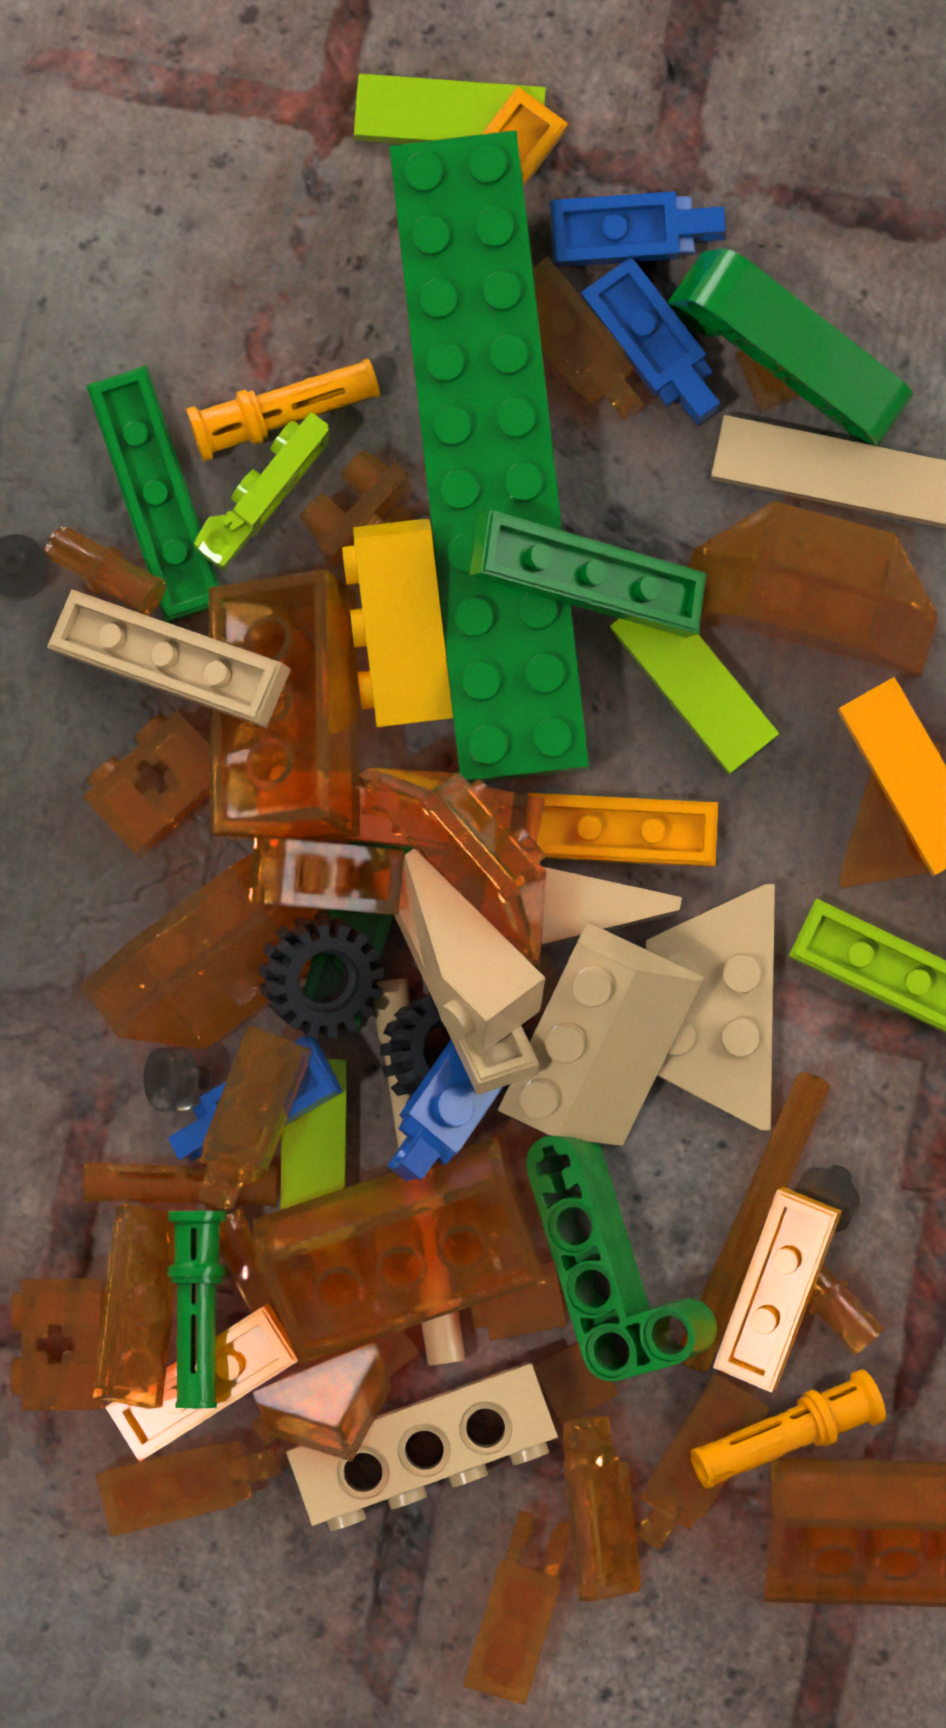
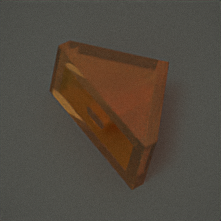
[253,1342,392,1462]

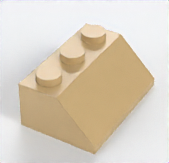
[498,922,704,1146]

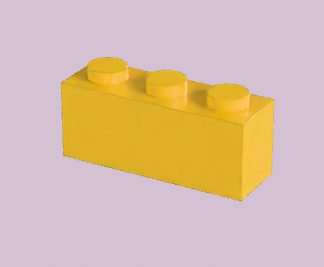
[342,518,453,727]

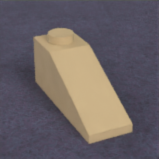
[401,848,545,1054]
[481,856,682,956]

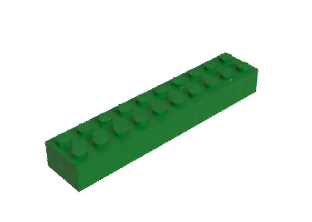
[389,130,590,785]

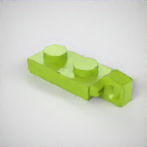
[194,412,329,571]

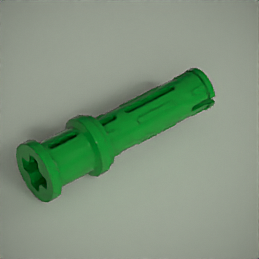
[168,1211,226,1409]

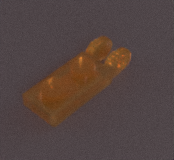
[463,1510,572,1705]

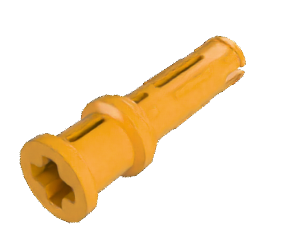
[186,358,381,462]
[690,1369,886,1489]

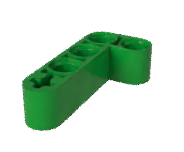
[667,248,913,447]
[526,1135,717,1382]

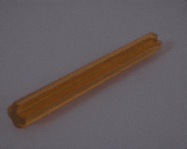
[680,1072,830,1373]

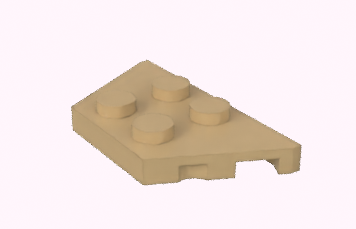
[645,884,775,1131]

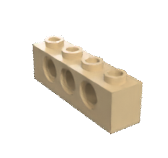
[286,1361,558,1532]

